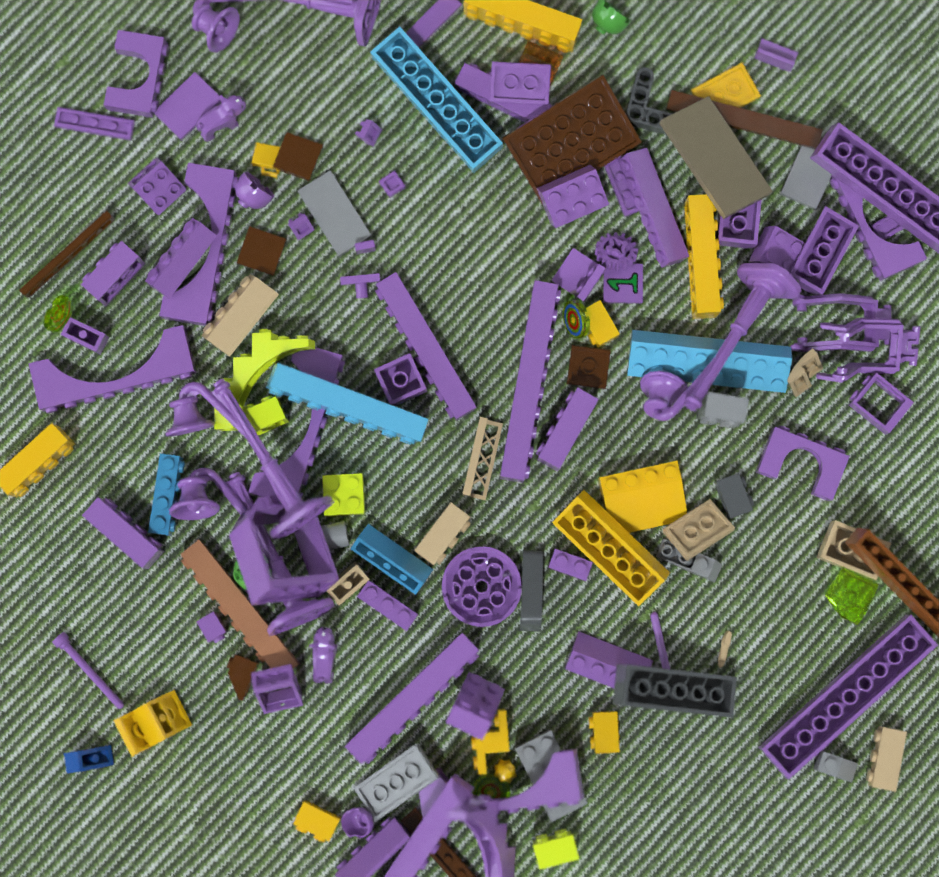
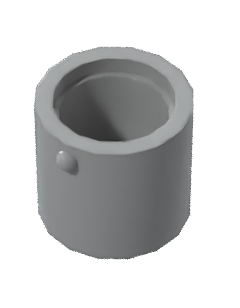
[321,521,350,550]

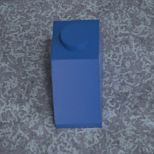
[64,745,114,773]

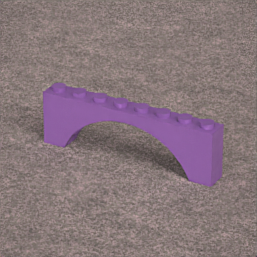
[159,163,239,326]
[29,325,196,413]
[248,347,345,503]
[419,748,584,821]

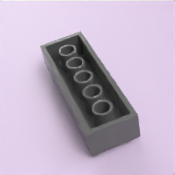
[613,664,737,717]

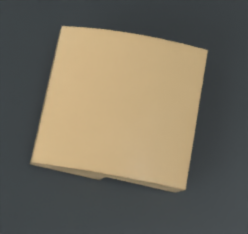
[787,348,823,397]

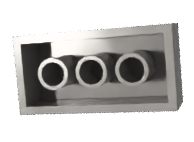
[696,392,749,428]
[514,729,588,822]

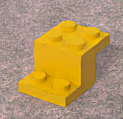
[113,690,192,756]
[471,708,509,775]

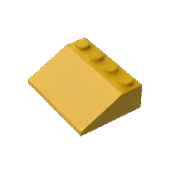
[598,461,687,533]

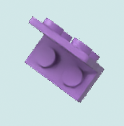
[128,157,186,215]
[552,248,606,302]

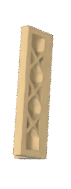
[462,417,503,501]

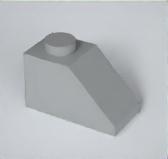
[813,751,858,782]

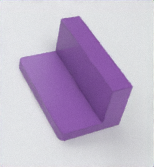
[754,39,798,72]

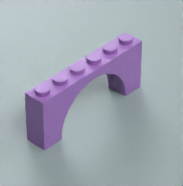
[830,175,927,281]

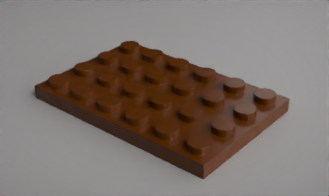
[502,74,641,205]

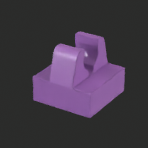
[355,119,382,146]
[288,213,314,240]

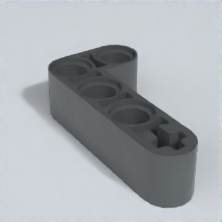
[520,550,543,632]

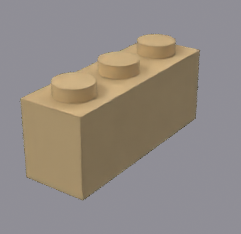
[866,726,907,792]

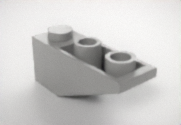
[656,539,722,583]

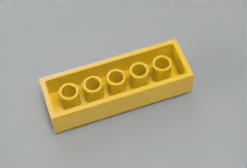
[464,0,583,53]
[684,194,724,319]
[552,490,670,606]

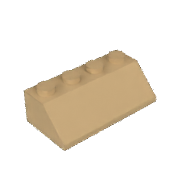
[201,274,279,357]

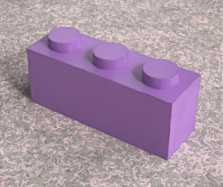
[357,580,418,631]

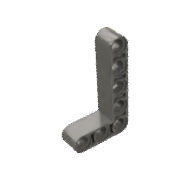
[626,67,672,135]

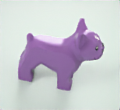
[196,95,246,142]
[310,627,337,684]

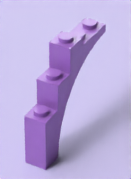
[448,795,516,877]

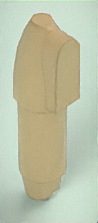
[718,631,732,668]

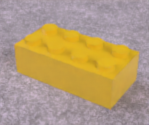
[0,423,75,498]

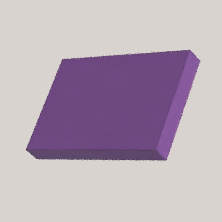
[490,62,551,105]
[153,72,221,141]

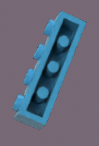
[148,454,185,536]
[351,524,434,595]

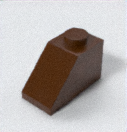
[226,654,259,701]

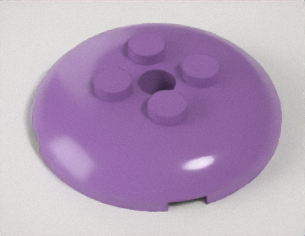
[442,547,522,627]

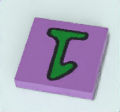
[603,264,643,304]

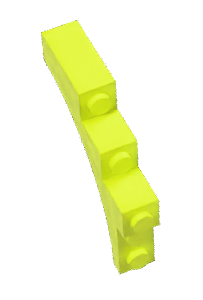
[214,329,315,431]

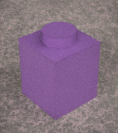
[197,611,228,644]

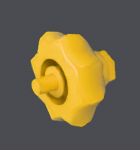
[494,759,517,783]

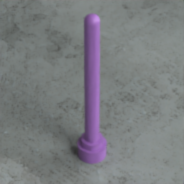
[650,612,670,669]
[52,632,124,709]

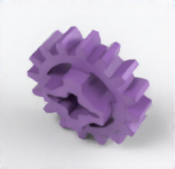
[595,232,638,272]

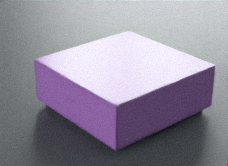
[379,170,406,198]
[354,240,376,254]

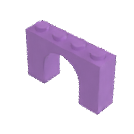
[104,30,169,118]
[756,425,849,501]

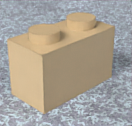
[327,561,370,605]

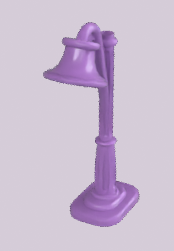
[192,0,381,53]
[640,263,802,421]
[165,379,334,540]
[169,468,334,636]

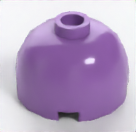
[235,172,275,209]

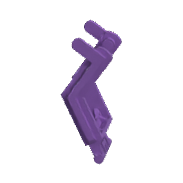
[790,293,892,352]
[816,318,921,383]

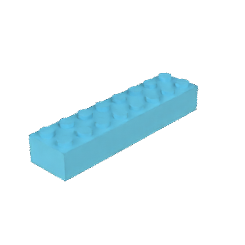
[370,26,503,173]
[627,330,792,393]
[266,363,429,445]

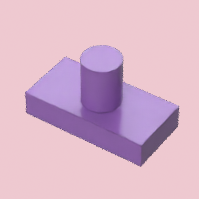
[340,273,381,299]

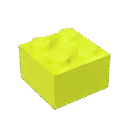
[242,395,289,436]
[322,473,365,517]
[532,828,579,870]

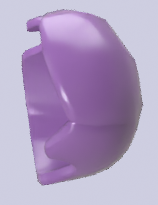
[341,807,374,838]

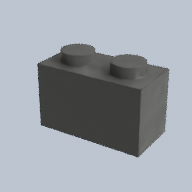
[714,473,754,519]

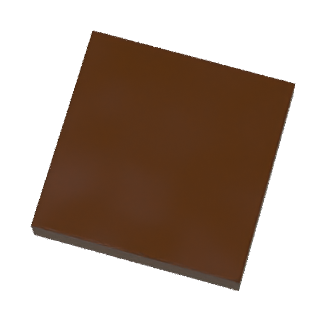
[273,132,323,181]
[236,226,287,276]
[566,345,611,390]

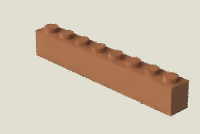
[180,539,300,669]

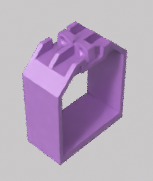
[229,495,339,605]

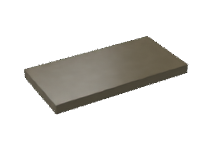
[659,96,773,220]

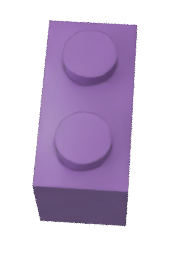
[61,317,109,355]
[548,549,593,581]

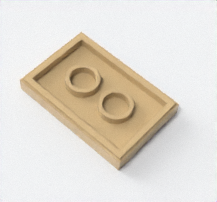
[663,499,735,561]

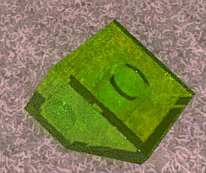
[825,567,879,625]

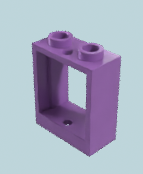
[849,373,914,435]
[251,664,303,714]

